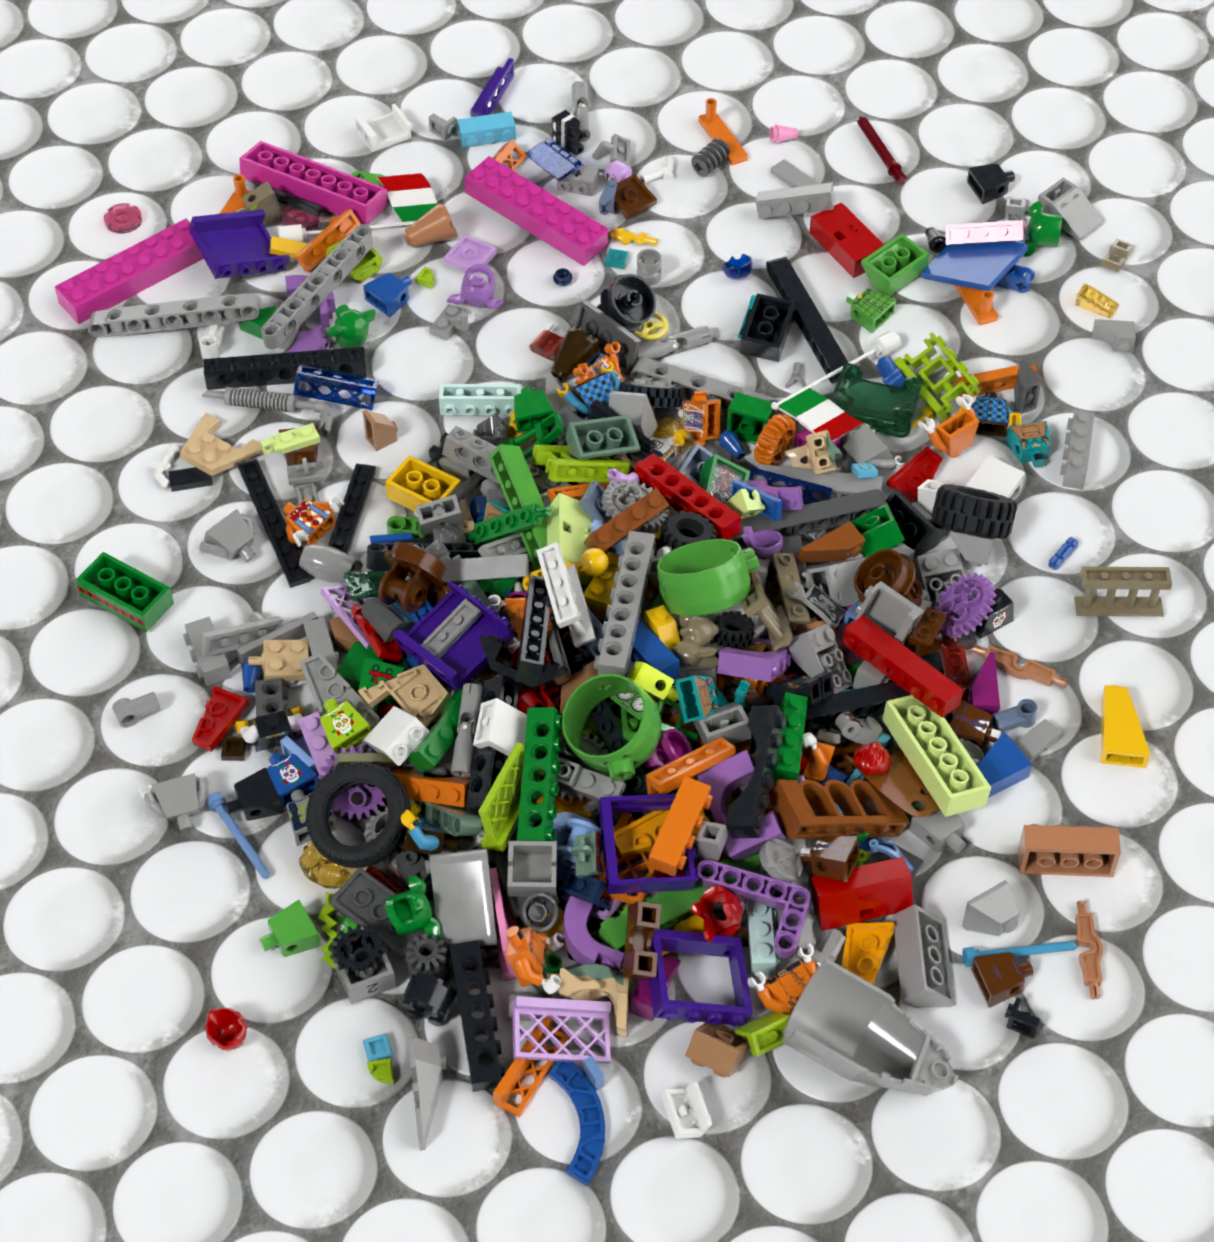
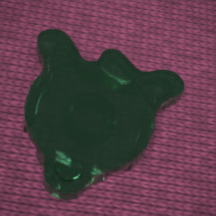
[343,571,385,601]

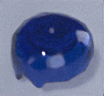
[722,254,752,280]

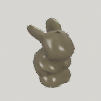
[672,615,719,670]

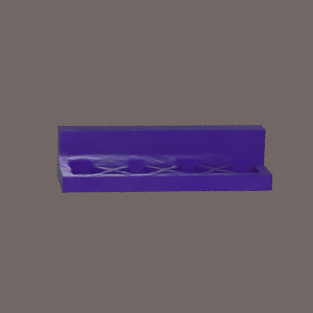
[470,58,515,117]

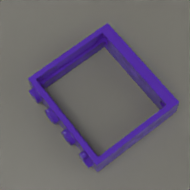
[598,794,699,894]
[649,929,753,1027]

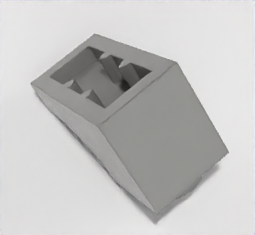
[1092,319,1136,352]

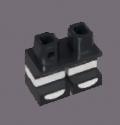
[552,110,584,156]

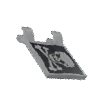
[788,571,846,629]

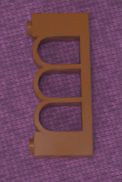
[769,779,910,839]

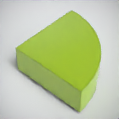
[415,266,434,289]
[367,1058,394,1084]

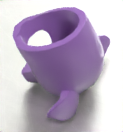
[447,264,504,309]

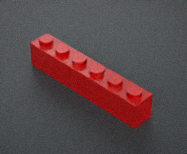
[842,616,964,718]

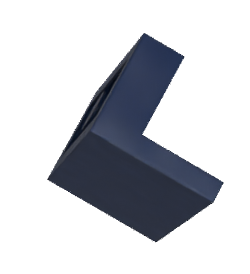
[560,868,612,911]

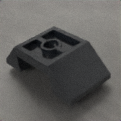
[480,634,571,693]

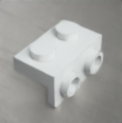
[661,1081,712,1139]

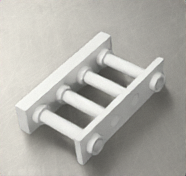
[536,542,597,648]

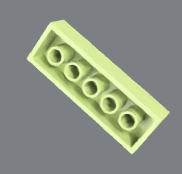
[882,695,991,817]

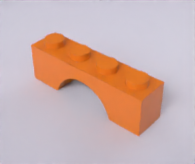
[391,768,470,807]

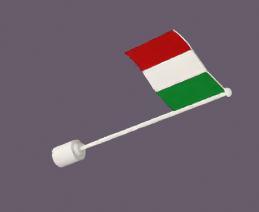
[278,173,438,242]
[771,331,901,442]

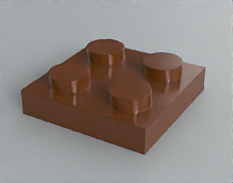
[614,174,657,220]

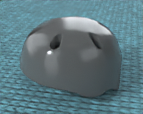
[520,893,558,932]

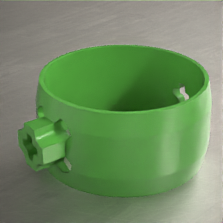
[657,539,759,616]
[562,674,662,781]

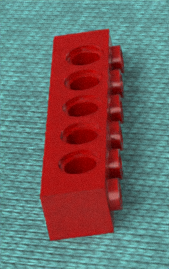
[635,453,741,540]

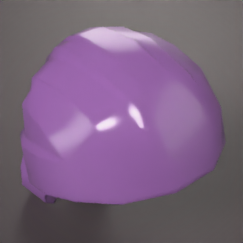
[742,526,783,560]

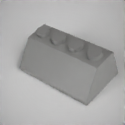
[893,904,955,1008]

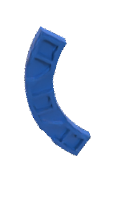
[548,1061,605,1186]

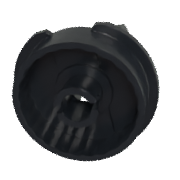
[597,274,656,332]

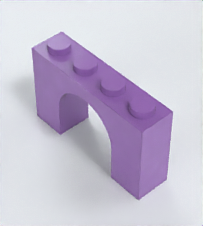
[717,638,795,682]
[696,750,787,862]

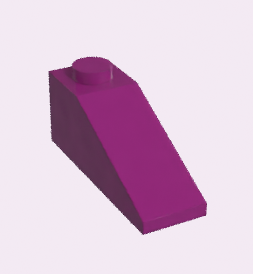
[966,652,1000,715]
[630,955,681,1021]

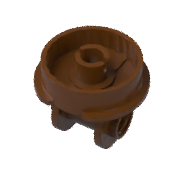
[378,542,447,613]
[854,549,923,607]

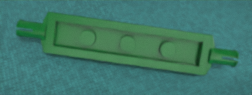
[466,503,552,543]

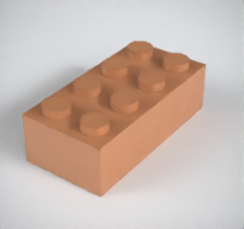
[1018,824,1121,877]

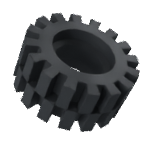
[714,611,755,650]

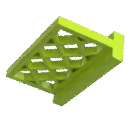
[479,742,540,852]

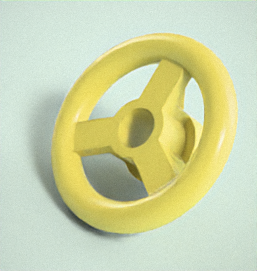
[631,312,669,341]

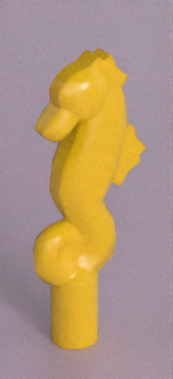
[610,227,659,246]

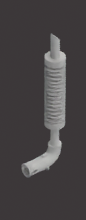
[202,387,336,437]

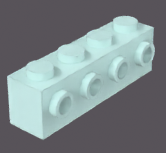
[439,384,521,416]
[744,884,780,978]

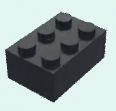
[740,293,795,362]

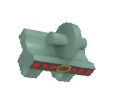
[571,831,603,878]

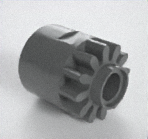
[405,933,449,985]

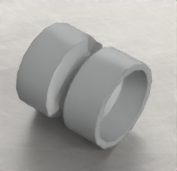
[637,249,662,286]

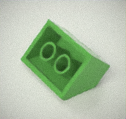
[861,234,930,296]

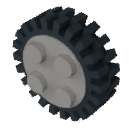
[620,377,684,413]

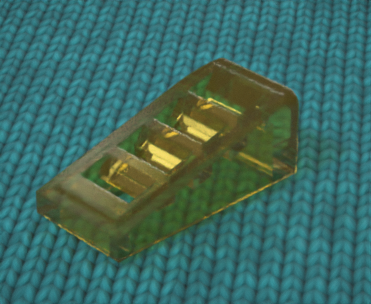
[1075,283,1119,319]

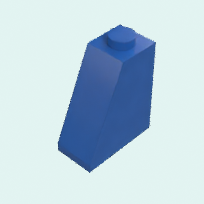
[977,732,1032,798]

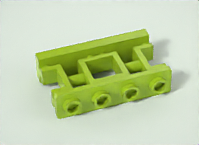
[894,332,981,422]
[531,445,630,483]

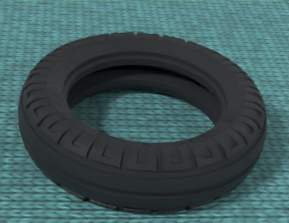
[306,762,411,868]

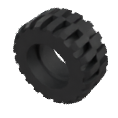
[931,484,1017,539]

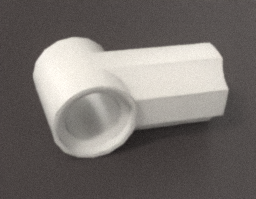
[199,324,225,359]

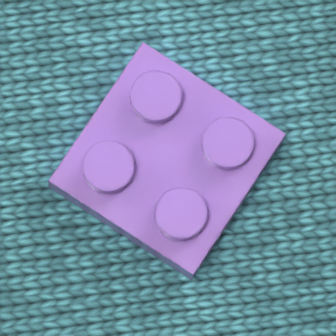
[444,234,497,276]

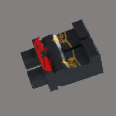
[763,672,834,705]

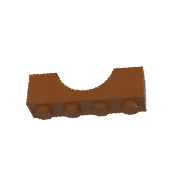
[584,488,669,553]

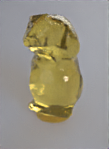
[299,842,352,889]

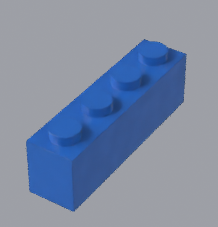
[606,618,680,687]

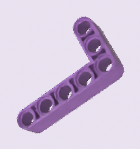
[697,860,810,959]

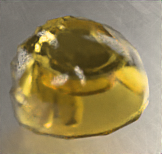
[653,417,690,453]

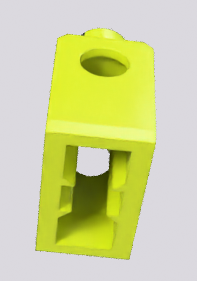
[627,661,678,702]

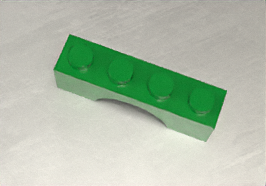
[407,689,468,773]
[773,692,808,783]

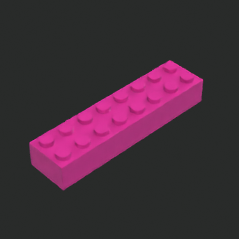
[239,141,387,225]
[464,156,609,266]
[54,218,204,324]

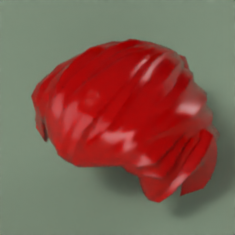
[853,741,892,776]
[205,1008,248,1051]

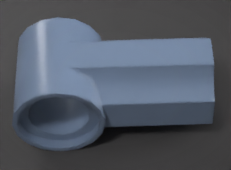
[992,699,1038,732]

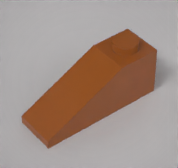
[796,521,866,563]

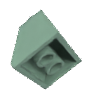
[565,415,640,459]

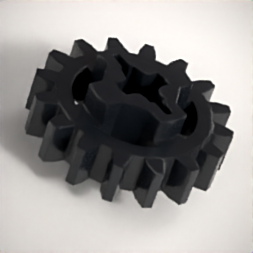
[331,924,385,976]

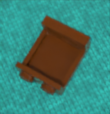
[908,607,947,657]

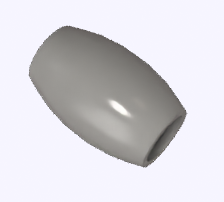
[299,544,356,583]

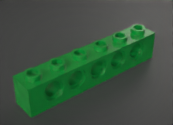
[517,707,562,841]

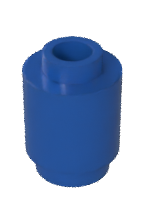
[469,496,487,523]

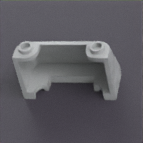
[425,848,497,950]

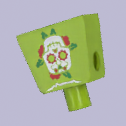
[320,698,372,754]

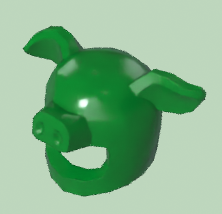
[1024,201,1062,257]
[328,305,376,348]
[385,875,442,940]

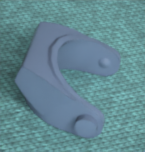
[599,180,617,215]

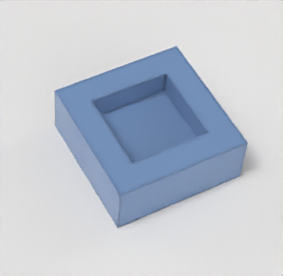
[583,1056,604,1091]

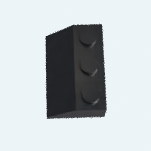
[886,488,948,559]

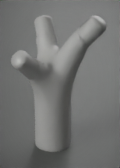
[785,362,805,388]

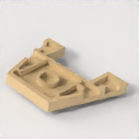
[180,413,265,476]
[358,664,451,728]

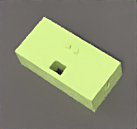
[547,493,593,586]

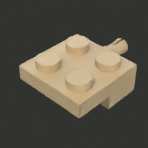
[248,640,309,686]

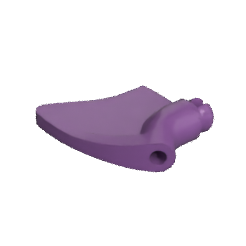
[286,325,330,353]

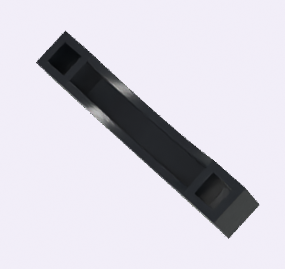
[725,705,786,838]

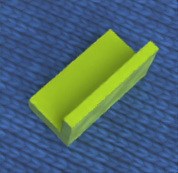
[735,1012,790,1057]

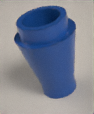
[718,430,747,460]
[241,659,263,693]

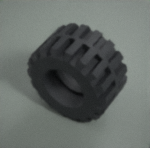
[658,511,716,550]

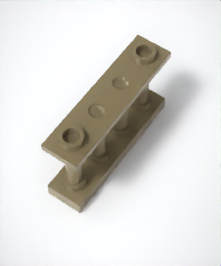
[764,553,811,637]
[1074,566,1172,617]
[741,571,793,651]

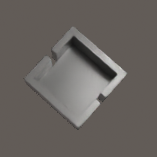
[507,841,557,897]

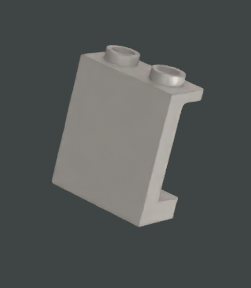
[854,581,924,645]

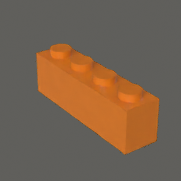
[648,776,713,877]

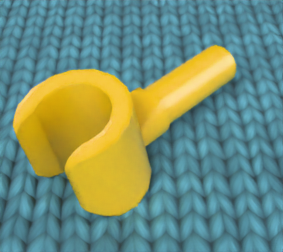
[909,406,934,429]

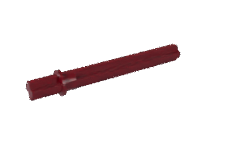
[857,116,907,185]

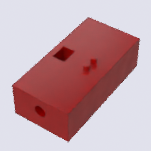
[809,202,884,278]
[811,857,913,931]

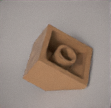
[685,1022,750,1077]

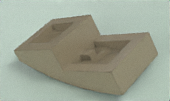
[1100,239,1134,272]

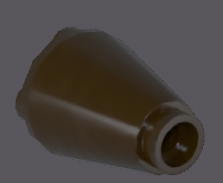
[551,325,600,382]

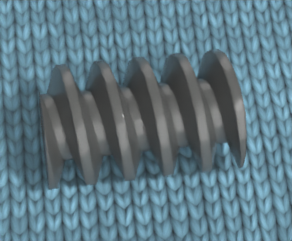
[691,138,730,177]

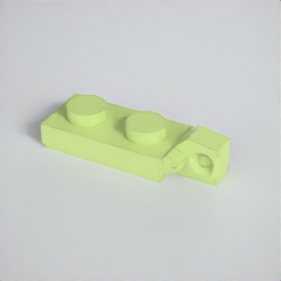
[261,423,320,455]

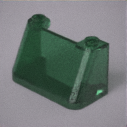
[832,362,924,438]

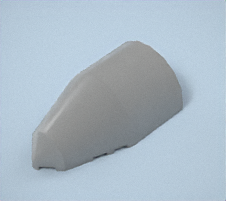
[782,958,958,1096]

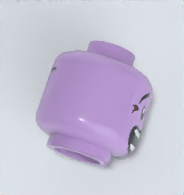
[604,161,632,183]

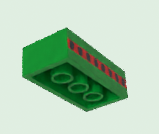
[76,552,174,632]

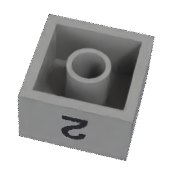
[334,942,396,1004]

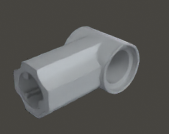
[112,692,161,728]
[811,929,846,969]

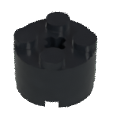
[401,973,457,1026]

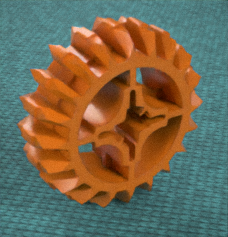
[754,413,797,466]

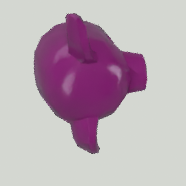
[643,728,692,771]

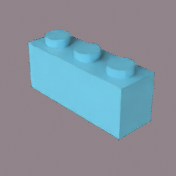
[457,111,516,148]

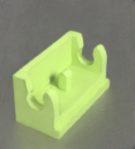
[724,489,766,519]

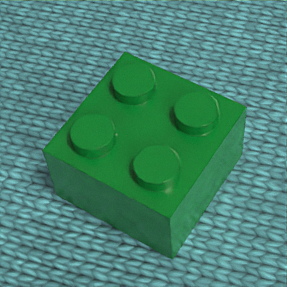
[727,392,775,445]
[850,503,905,557]

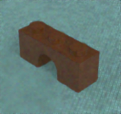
[623,901,661,981]

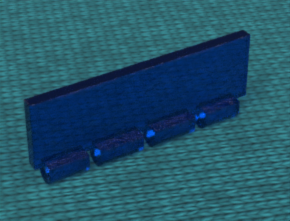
[525,138,581,182]

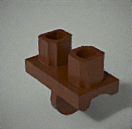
[829,741,863,774]

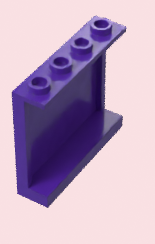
[189,209,290,279]
[392,581,515,691]

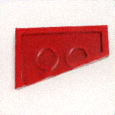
[886,446,943,502]
[351,604,402,662]
[192,685,250,752]

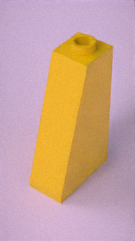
[1100,685,1150,768]

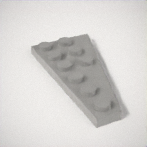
[299,653,381,753]

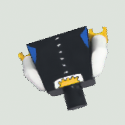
[235,705,305,752]

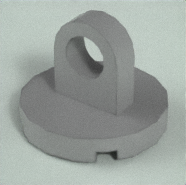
[759,839,803,883]

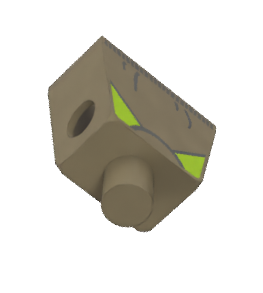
[235,181,284,224]

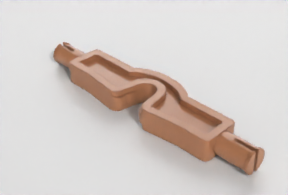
[972,644,1068,688]
[1075,900,1103,999]

